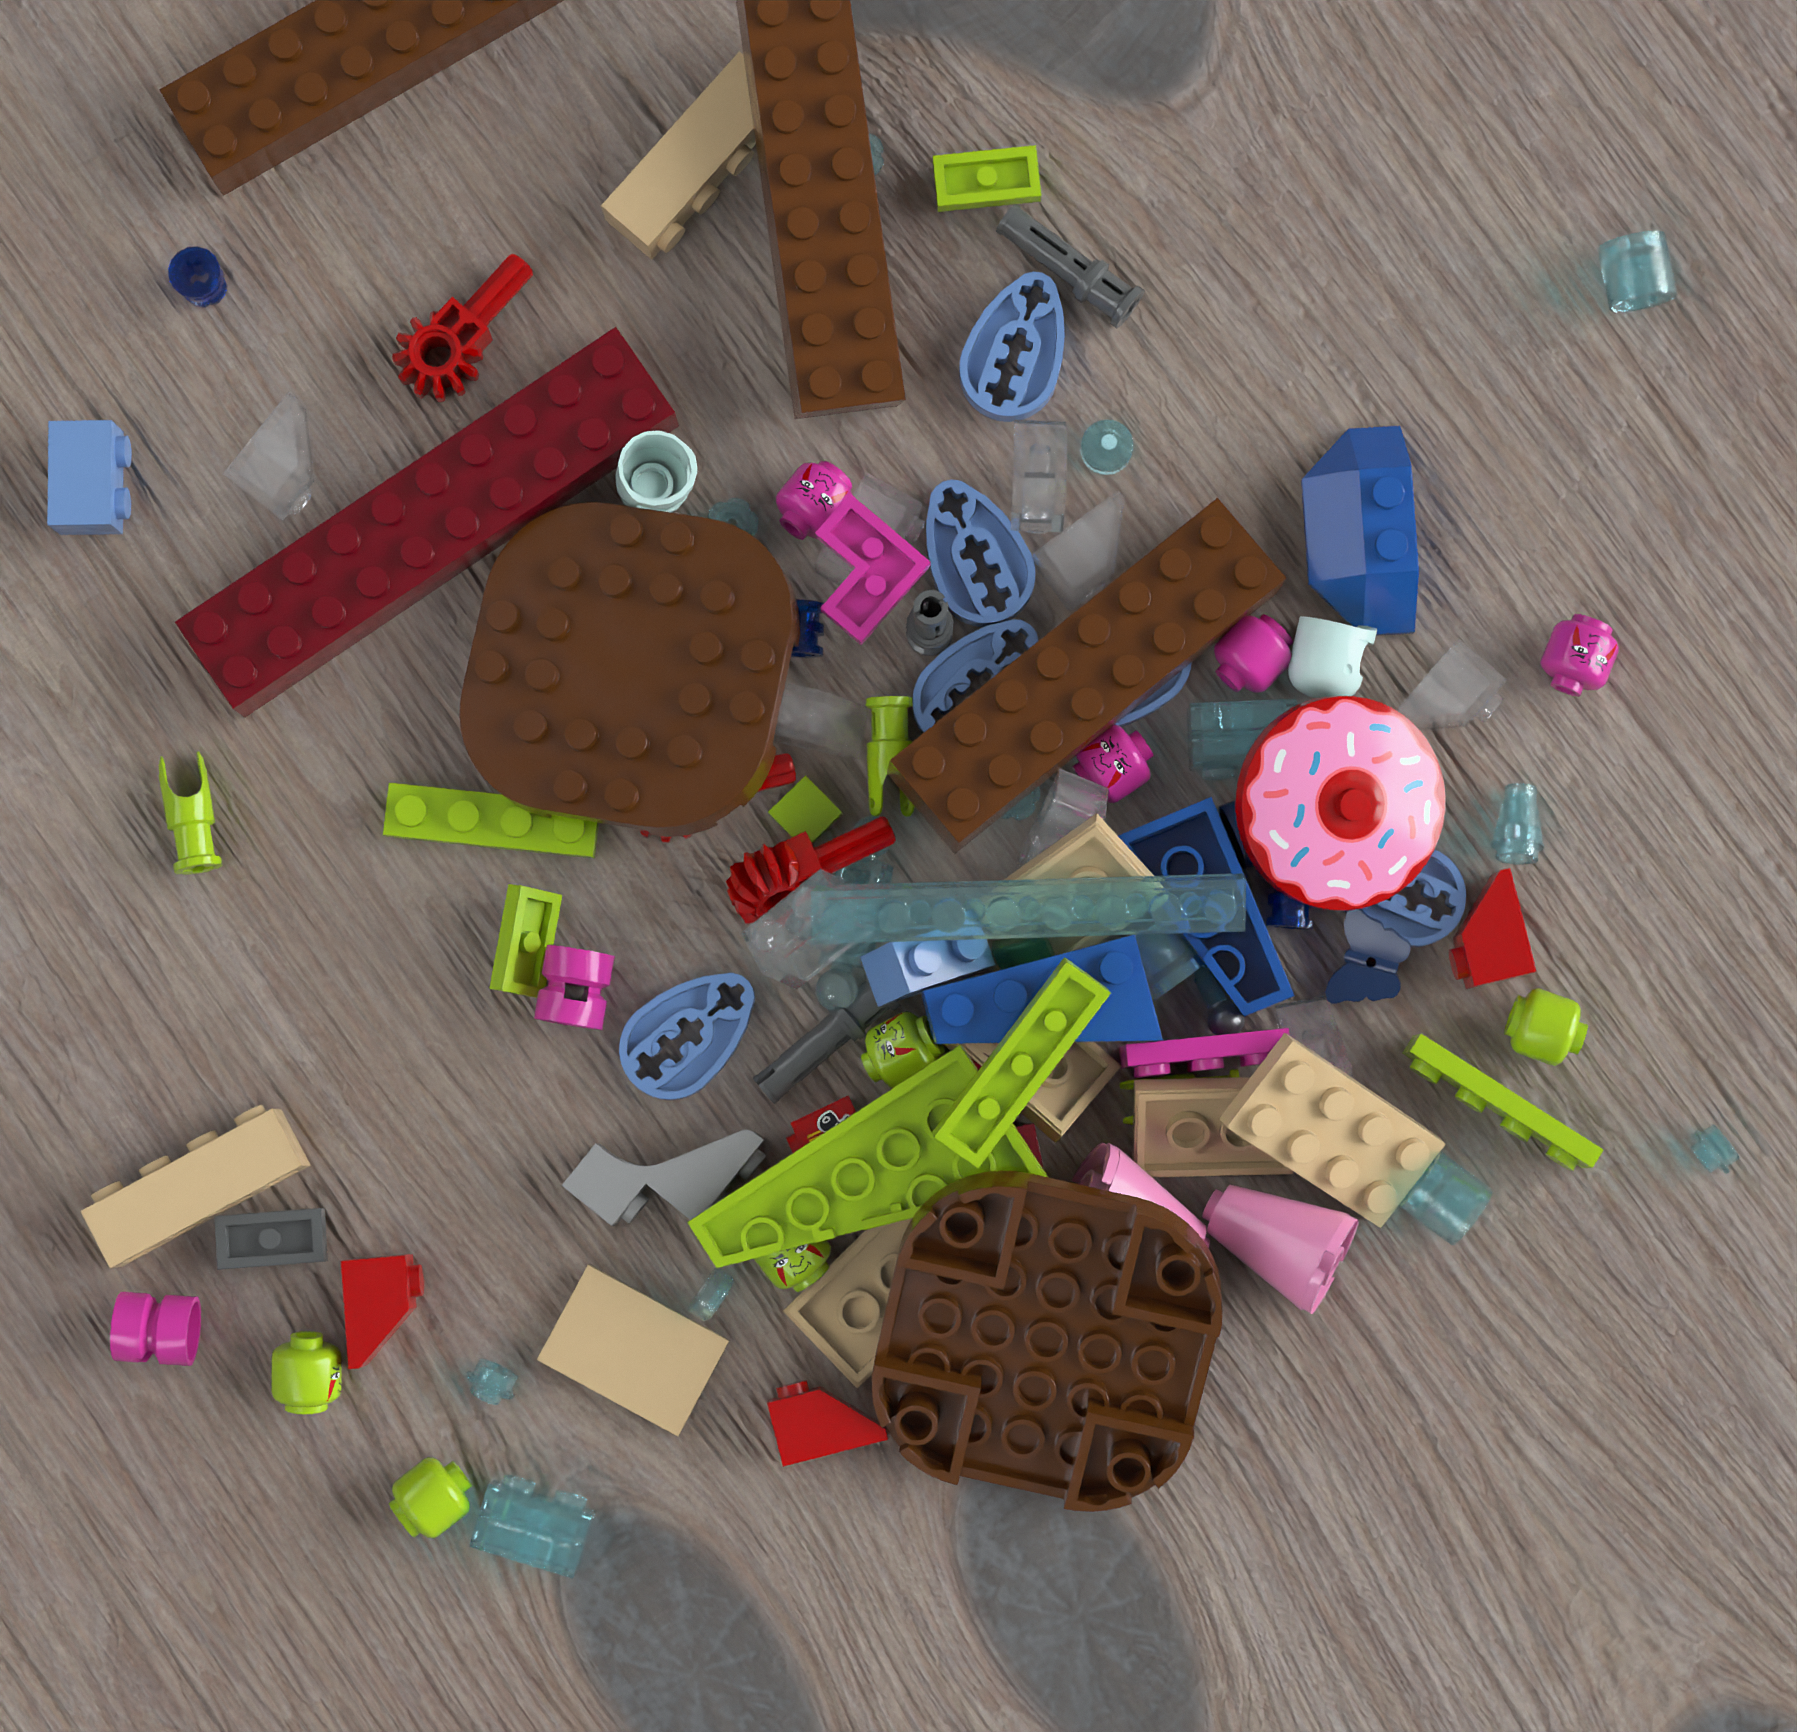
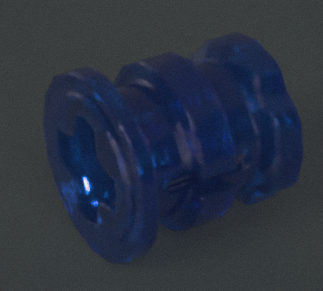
[168,246,228,308]
[791,599,824,658]
[1266,888,1315,930]

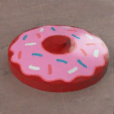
[1235,696,1445,910]

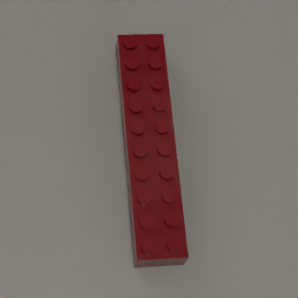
[175,327,679,718]

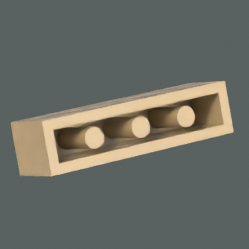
[601,51,756,260]
[81,1105,311,1268]

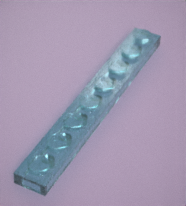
[810,873,1246,944]

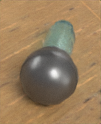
[1192,963,1245,1035]

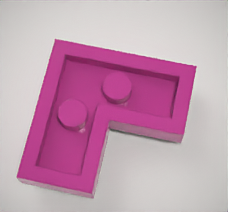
[815,493,931,645]

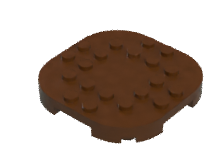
[459,502,800,837]
[872,1170,1223,1512]

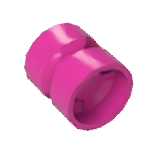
[534,945,615,1030]
[110,1291,201,1366]

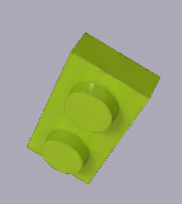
[932,145,1042,212]
[489,884,562,998]

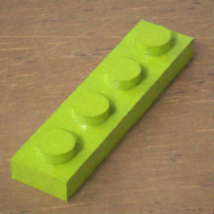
[383,783,599,859]
[932,957,1111,1168]
[1402,1034,1604,1171]

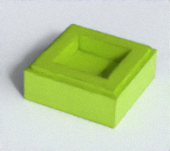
[768,775,843,843]

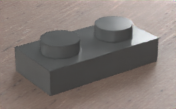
[214,1208,328,1270]

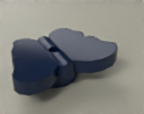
[1325,909,1411,1004]

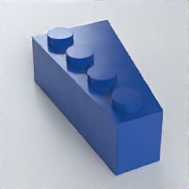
[1118,797,1295,1016]
[921,935,1163,1044]

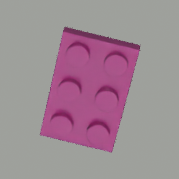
[1119,1028,1289,1078]

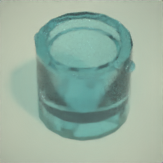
[1597,231,1678,313]
[1135,913,1205,1002]
[1399,1151,1493,1245]

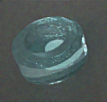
[1080,420,1134,475]
[687,1267,734,1322]

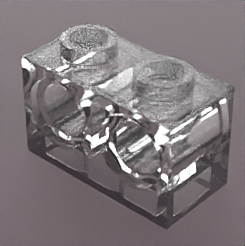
[1016,768,1109,871]

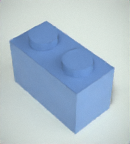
[47,420,132,535]
[860,915,996,1007]

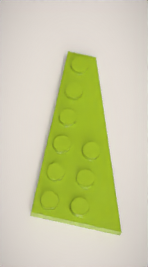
[687,1044,1048,1268]

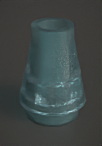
[1491,783,1544,865]

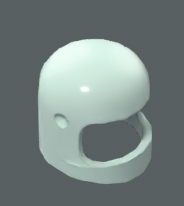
[615,431,698,513]
[1288,616,1377,698]

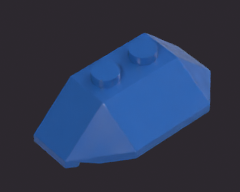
[1301,426,1419,636]

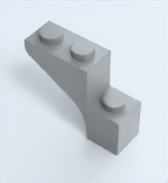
[562,1130,766,1226]

